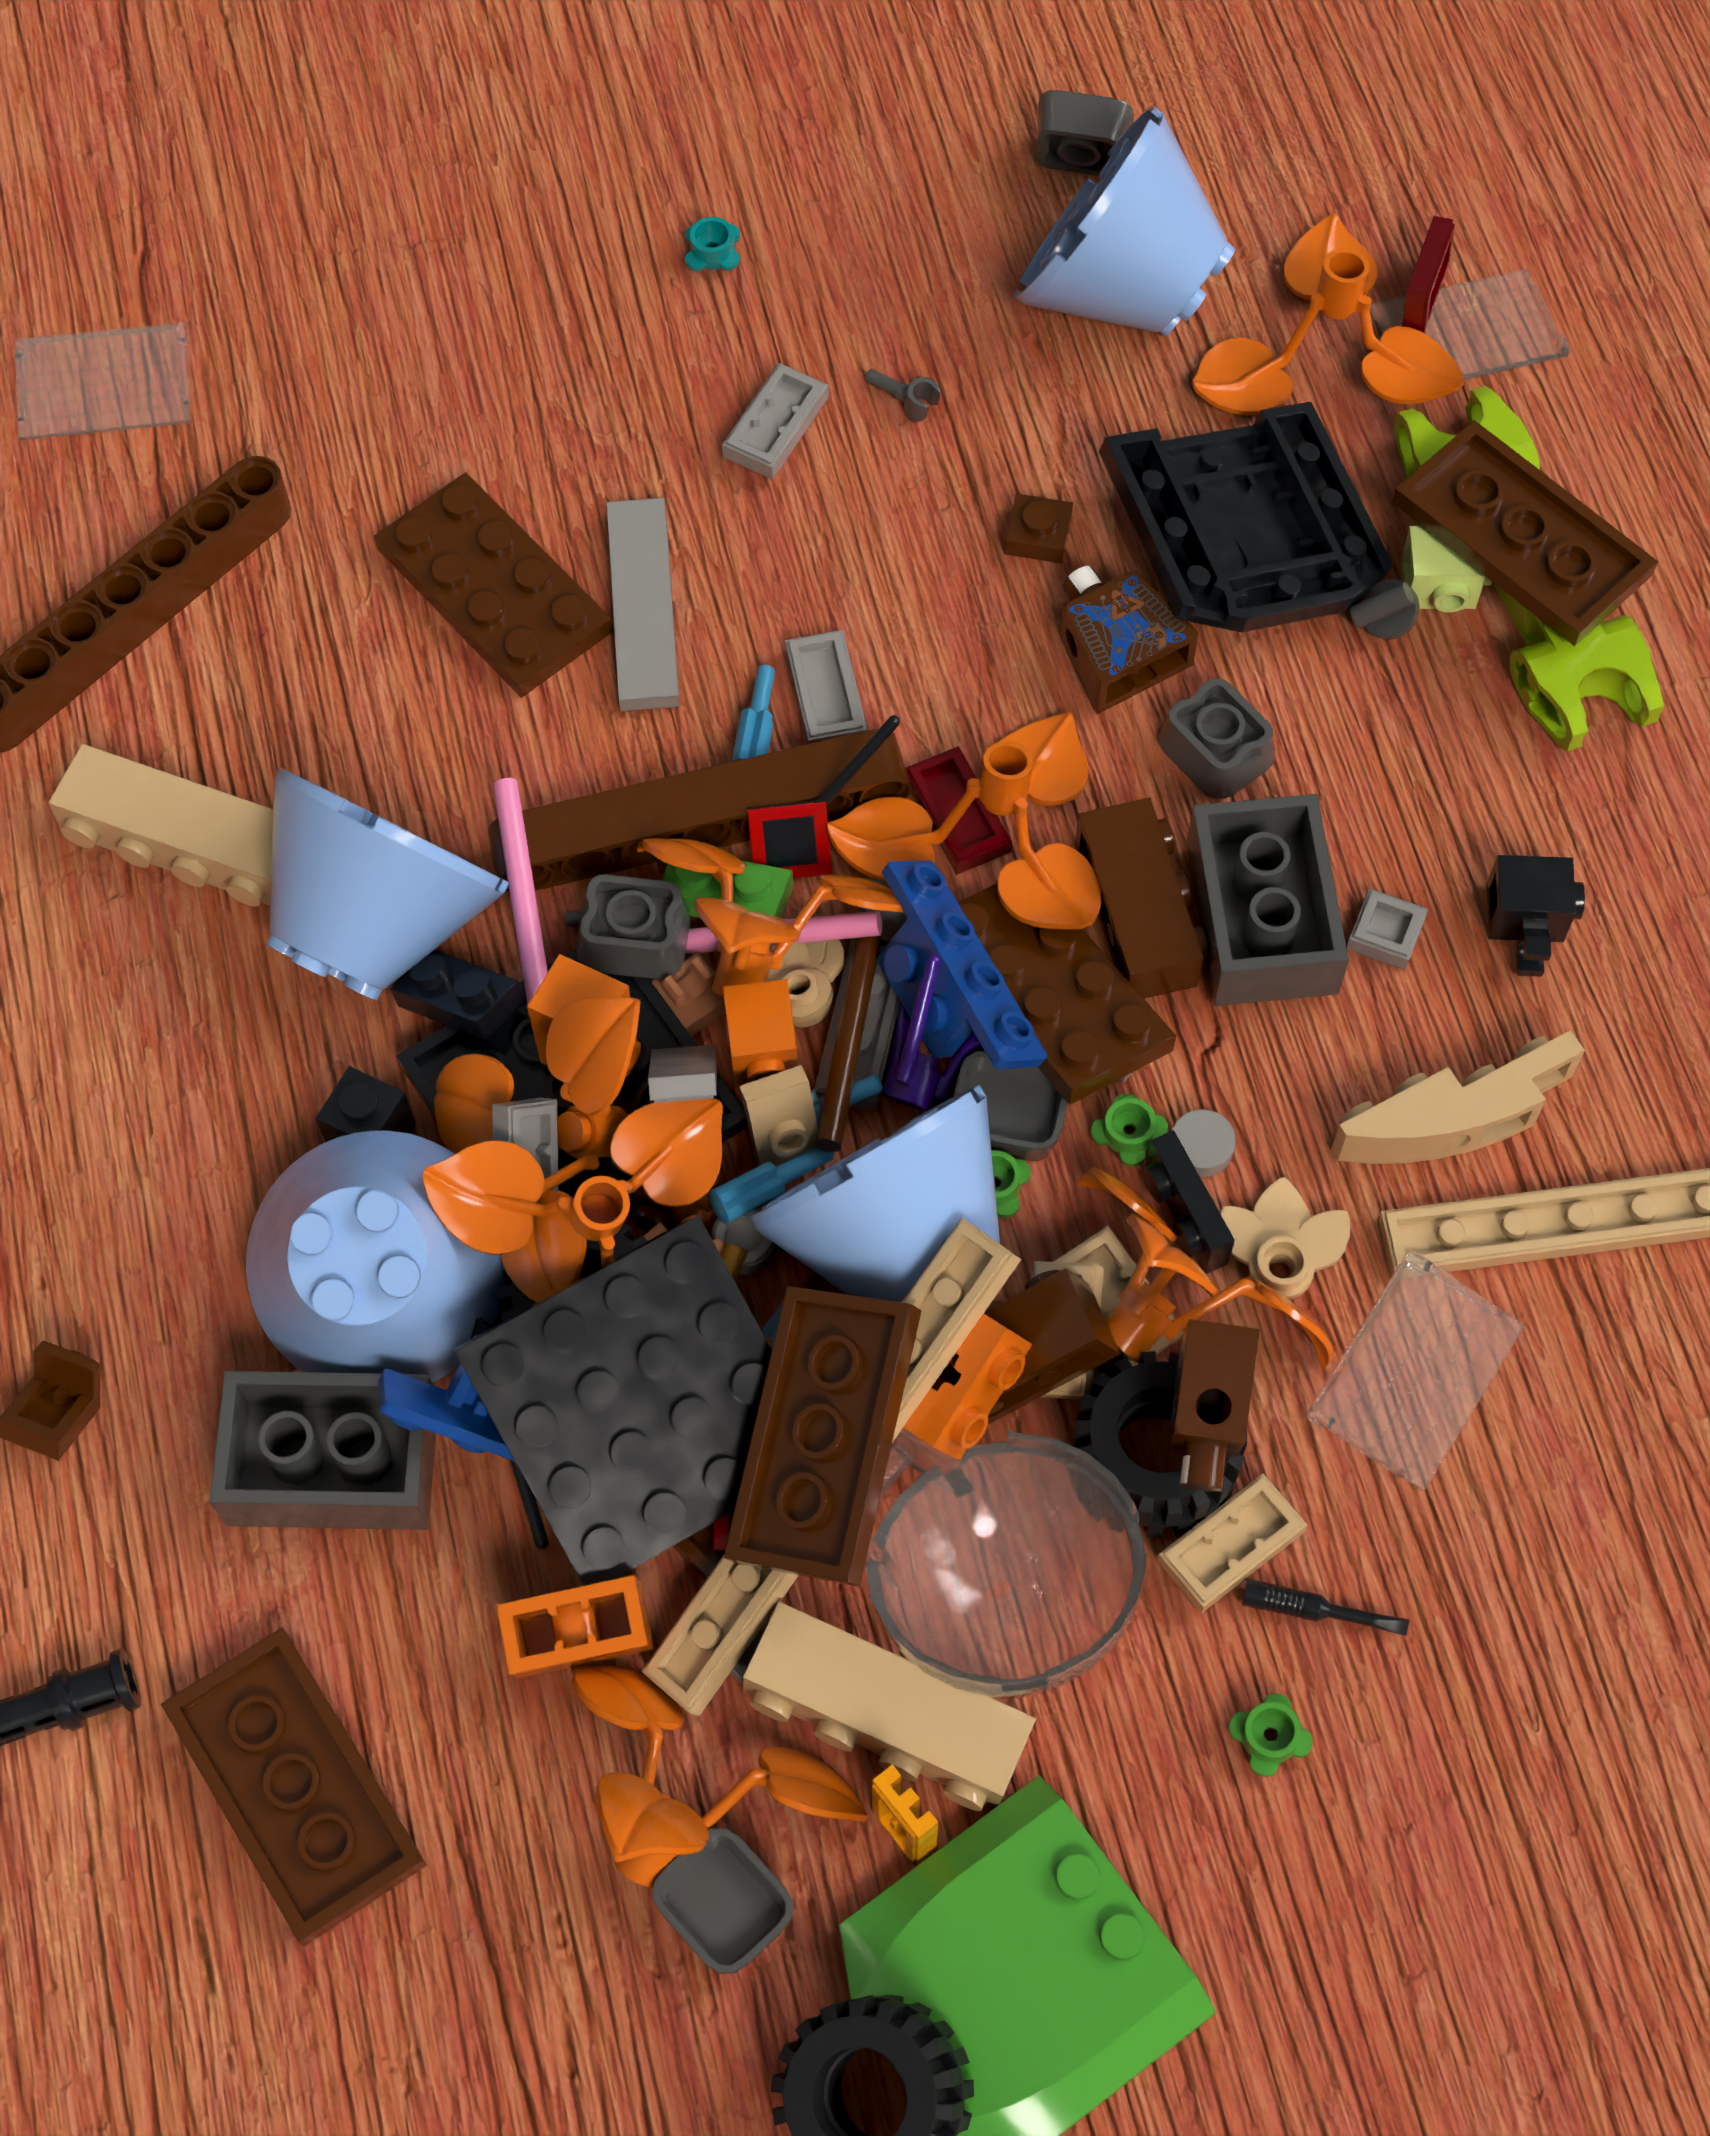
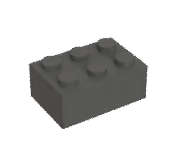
[1187,794,1349,1006]
[210,1371,436,1530]

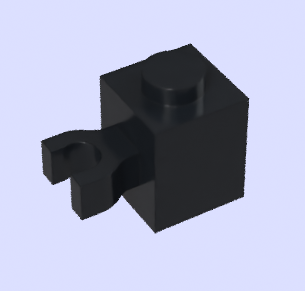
[1487,855,1585,977]
[315,1066,416,1142]

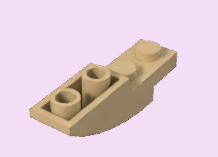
[1331,1030,1585,1164]

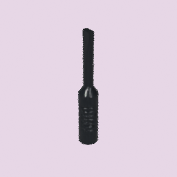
[1242,1578,1409,1636]

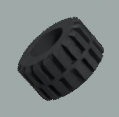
[1071,1351,1247,1538]
[771,1995,974,2136]

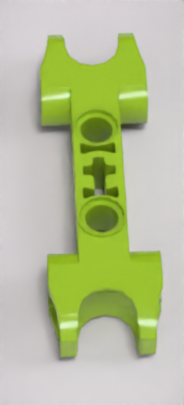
[1393,385,1664,752]

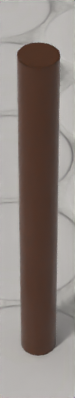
[815,928,883,1152]

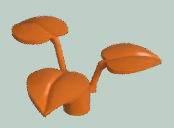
[1191,213,1464,416]
[827,712,1101,929]
[637,838,905,997]
[434,998,641,1303]
[422,1098,723,1267]
[1076,1167,1334,1370]
[572,1665,869,1888]

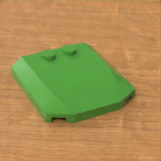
[839,1776,1217,2136]

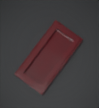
[1402,216,1455,334]
[906,746,1012,875]

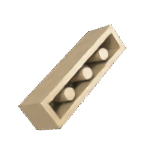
[48,744,273,907]
[743,1602,1036,1811]

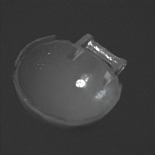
[864,1428,1147,1698]

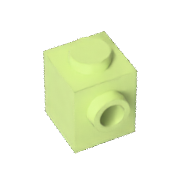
[1401,526,1492,612]

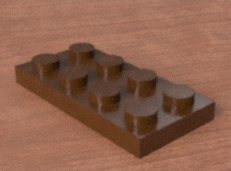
[1392,420,1658,646]
[374,472,614,698]
[958,883,1176,1105]
[724,1286,922,1587]
[161,1627,427,1947]

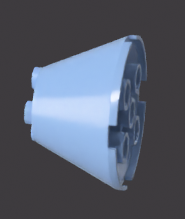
[1014,105,1236,336]
[266,767,509,1001]
[748,1084,1000,1302]
[246,1131,505,1383]

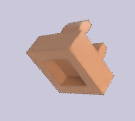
[652,952,726,1037]

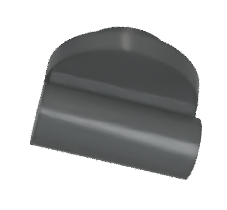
[1350,579,1420,640]

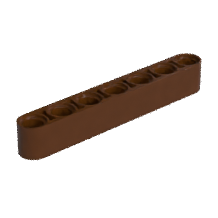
[0,456,292,753]
[487,729,912,892]

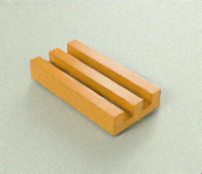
[872,1764,938,1865]

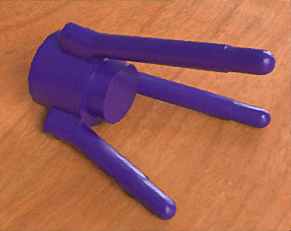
[881,954,980,1112]

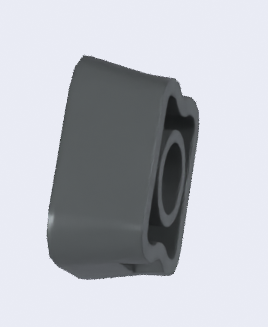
[1038,90,1134,176]
[1158,678,1276,799]
[576,874,690,979]
[954,1051,1068,1161]
[652,1828,793,1974]

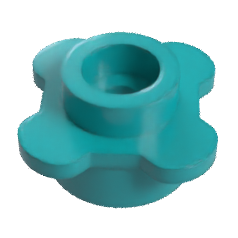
[685,217,740,271]

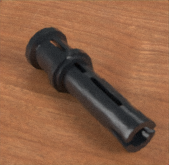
[0,1648,141,1746]

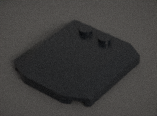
[1099,402,1393,633]

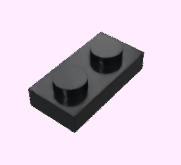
[390,950,526,1040]
[1142,1130,1235,1274]

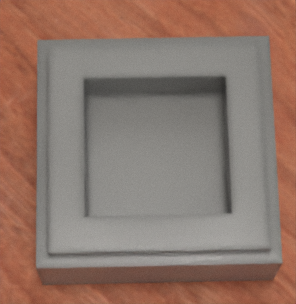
[1347,888,1428,970]

